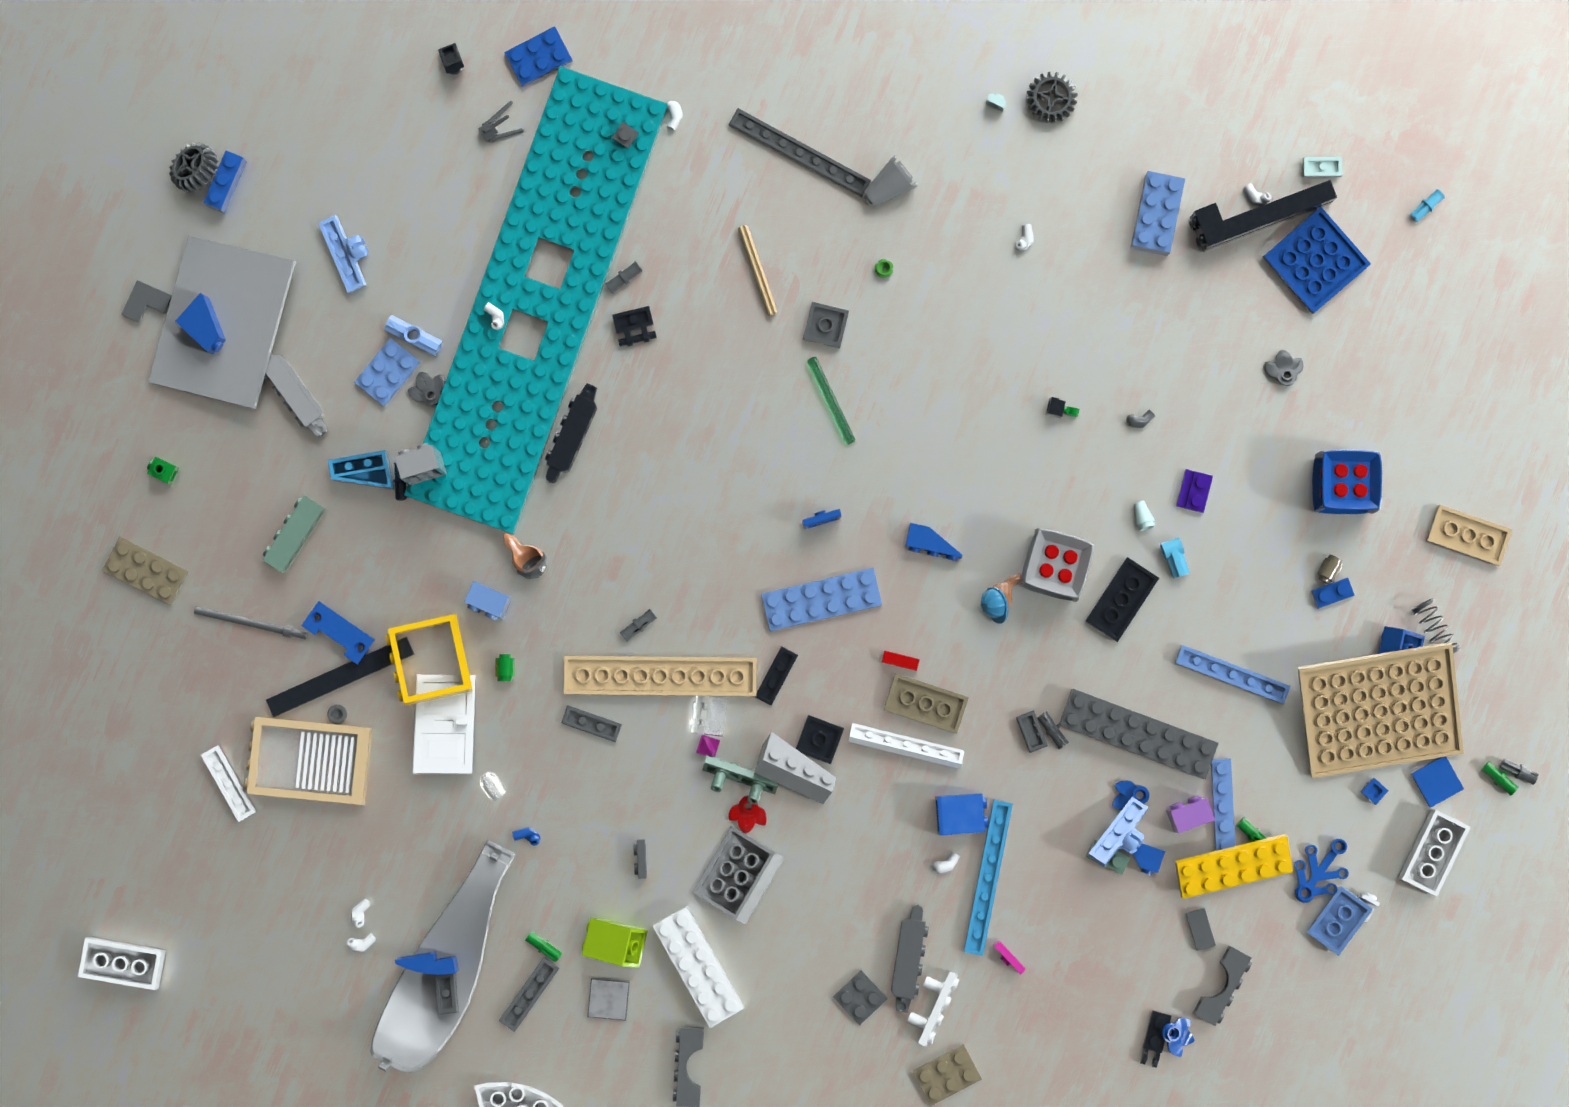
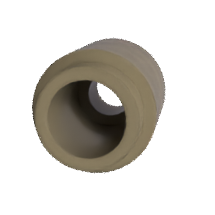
[1317,554,1343,584]

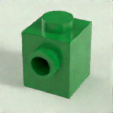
[147,456,179,485]

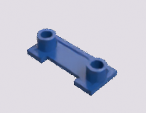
[301,601,375,665]

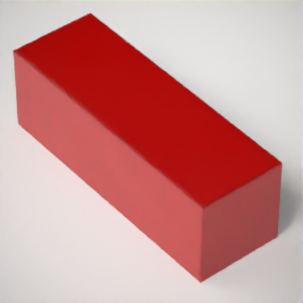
[881,651,920,671]

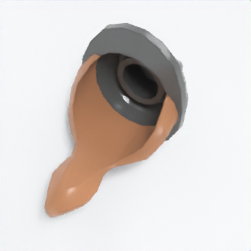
[503,533,547,579]

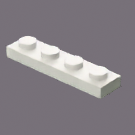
[201,745,256,822]

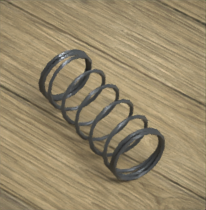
[1411,598,1461,654]

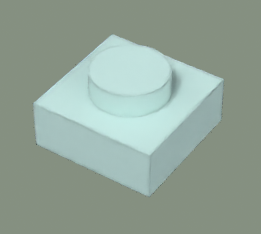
[986,93,1007,112]

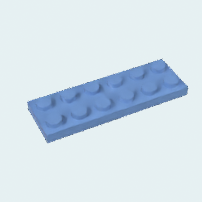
[761,568,882,631]

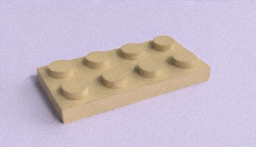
[1426,505,1512,566]

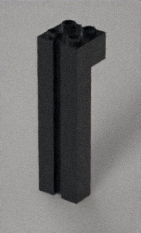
[1189,180,1337,252]

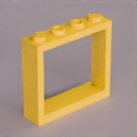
[385,614,473,706]

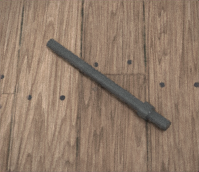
[194,606,308,639]

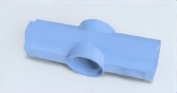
[384,315,443,356]

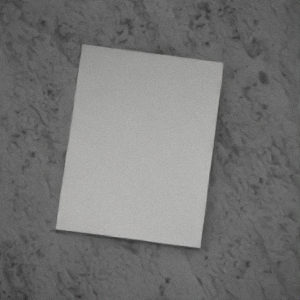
[148,235,296,409]

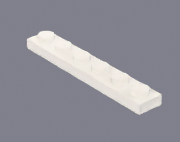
[848,723,964,769]

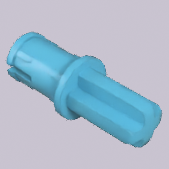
[1410,189,1445,222]

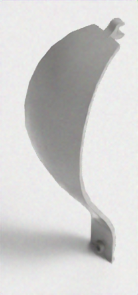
[370,840,515,1072]

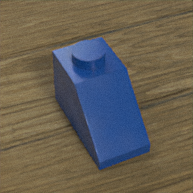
[1132,843,1165,875]

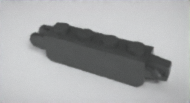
[891,905,929,1013]

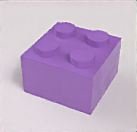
[1166,795,1215,833]

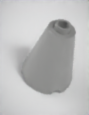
[864,156,918,206]

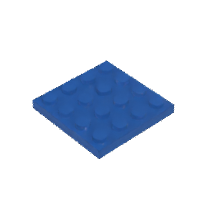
[1263,207,1371,314]

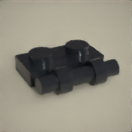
[612,306,657,347]

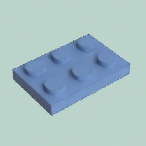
[355,338,421,407]
[1307,886,1373,956]

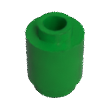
[495,654,515,681]

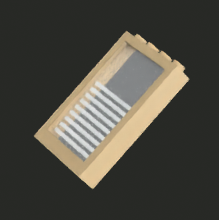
[244,717,373,805]

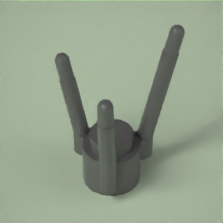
[478,101,524,142]

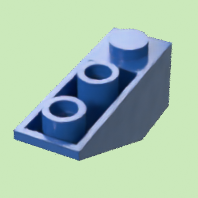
[905,523,963,561]

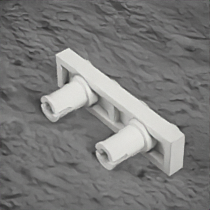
[907,972,960,1046]

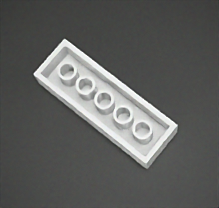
[653,906,744,1028]

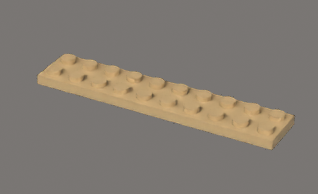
[564,656,757,696]

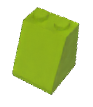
[582,918,648,968]

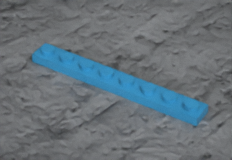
[964,800,1013,956]

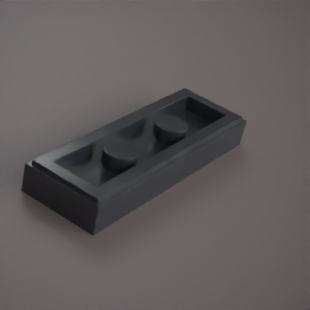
[755,646,798,706]

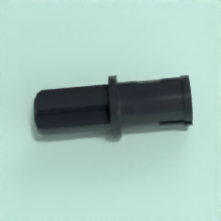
[393,462,407,501]

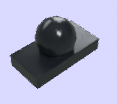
[438,43,464,75]

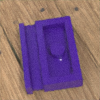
[1176,469,1213,513]

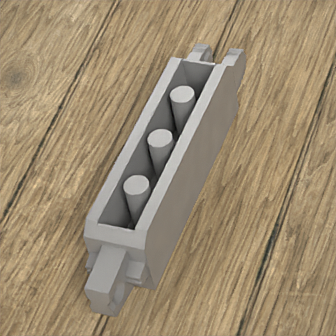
[265,353,328,437]

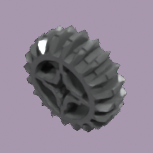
[1026,72,1078,123]
[169,142,218,193]

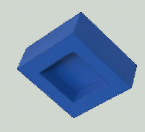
[1360,778,1389,805]

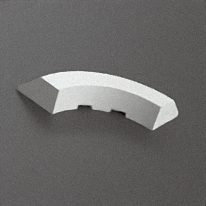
[474,1082,564,1107]

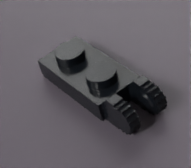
[1140,1010,1172,1068]

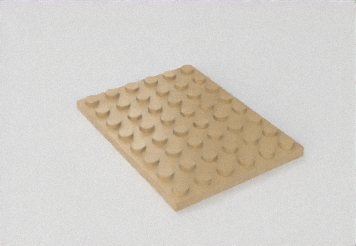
[1298,642,1464,779]

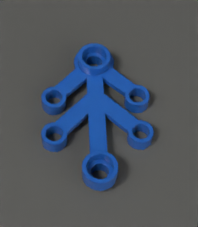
[1294,839,1349,903]

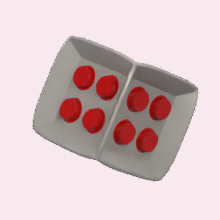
[1019,528,1094,602]

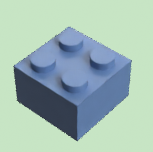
[464,581,512,621]

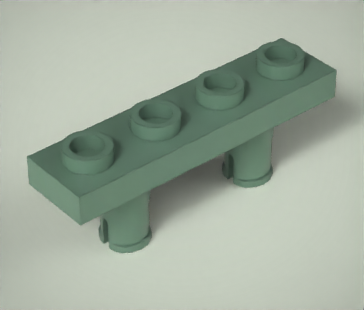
[702,756,778,804]

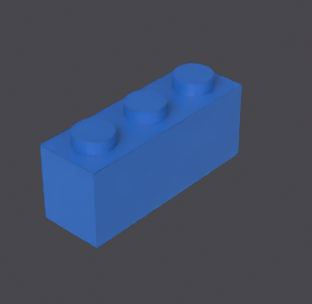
[203,150,247,214]

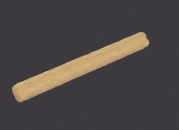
[738,225,777,316]

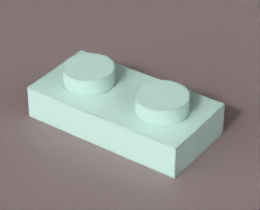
[1303,157,1343,177]

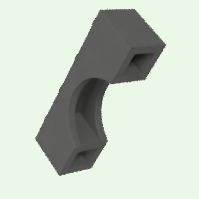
[1192,946,1252,1026]
[673,1026,704,1107]

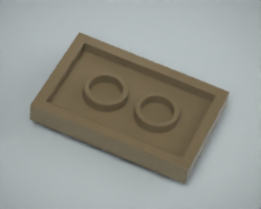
[912,1044,982,1106]

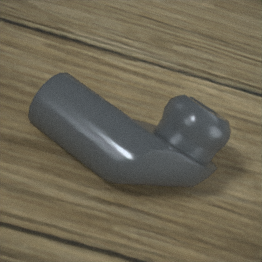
[1126,410,1155,428]

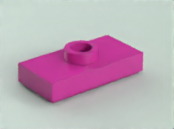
[993,941,1025,975]

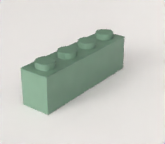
[263,496,326,573]

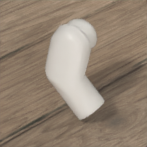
[1243,184,1271,205]
[932,852,960,874]
[351,899,371,928]

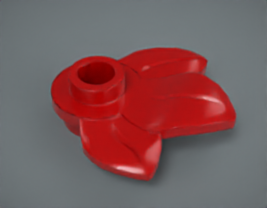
[729,796,767,834]

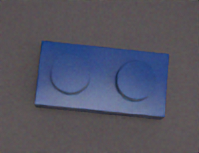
[1311,578,1355,609]

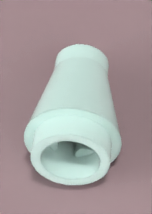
[1134,501,1155,531]

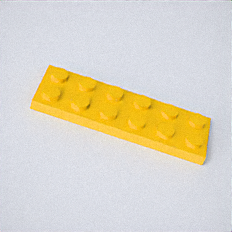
[1175,834,1293,899]

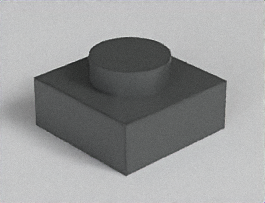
[612,122,639,149]

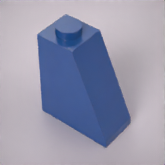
[175,293,226,354]

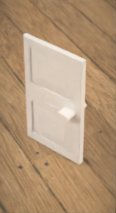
[412,674,476,775]

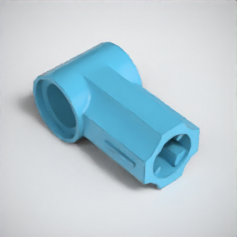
[1160,537,1190,579]

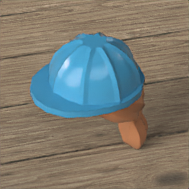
[980,573,1021,624]

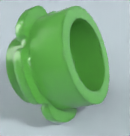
[874,259,893,278]

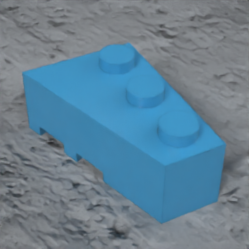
[328,450,394,490]

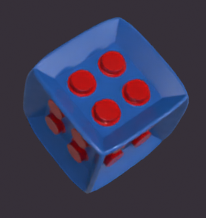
[1312,450,1382,514]

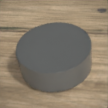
[327,705,347,724]

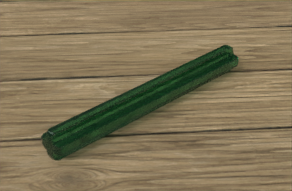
[807,356,855,445]

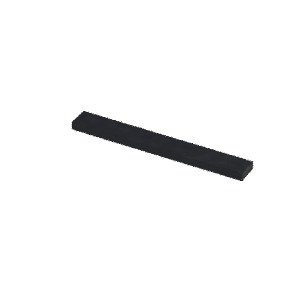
[266,637,415,717]

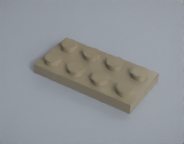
[102,536,189,605]
[884,673,969,734]

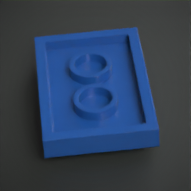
[504,26,573,87]

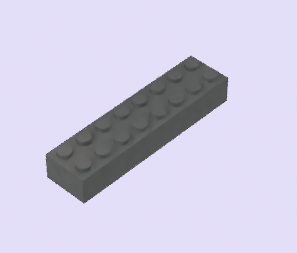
[1059,689,1219,779]

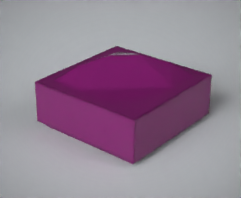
[696,735,720,757]

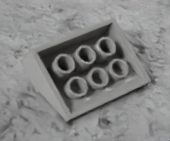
[693,826,785,924]

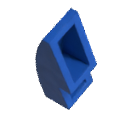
[395,951,459,975]

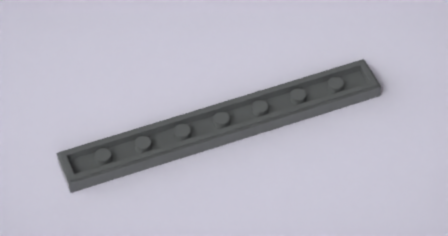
[729,108,871,198]

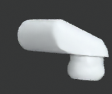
[667,101,683,130]
[1015,224,1033,251]
[484,302,504,330]
[347,933,376,952]

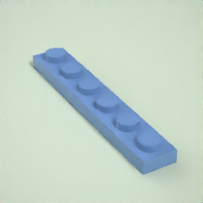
[1175,645,1291,704]
[1211,759,1235,851]

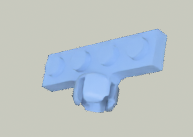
[318,215,368,293]
[1088,797,1148,867]

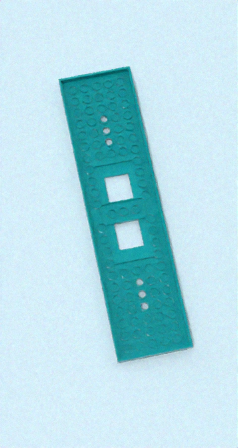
[404,66,668,535]

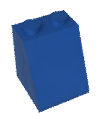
[935,793,988,836]

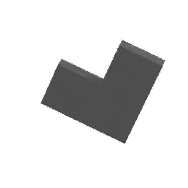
[121,280,172,323]

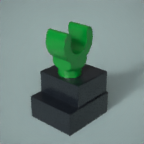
[1045,397,1080,418]

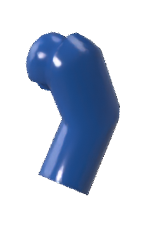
[512,827,540,846]

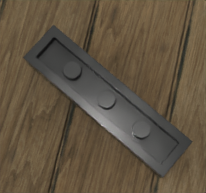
[499,957,560,1032]

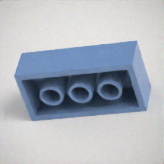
[1130,171,1185,256]

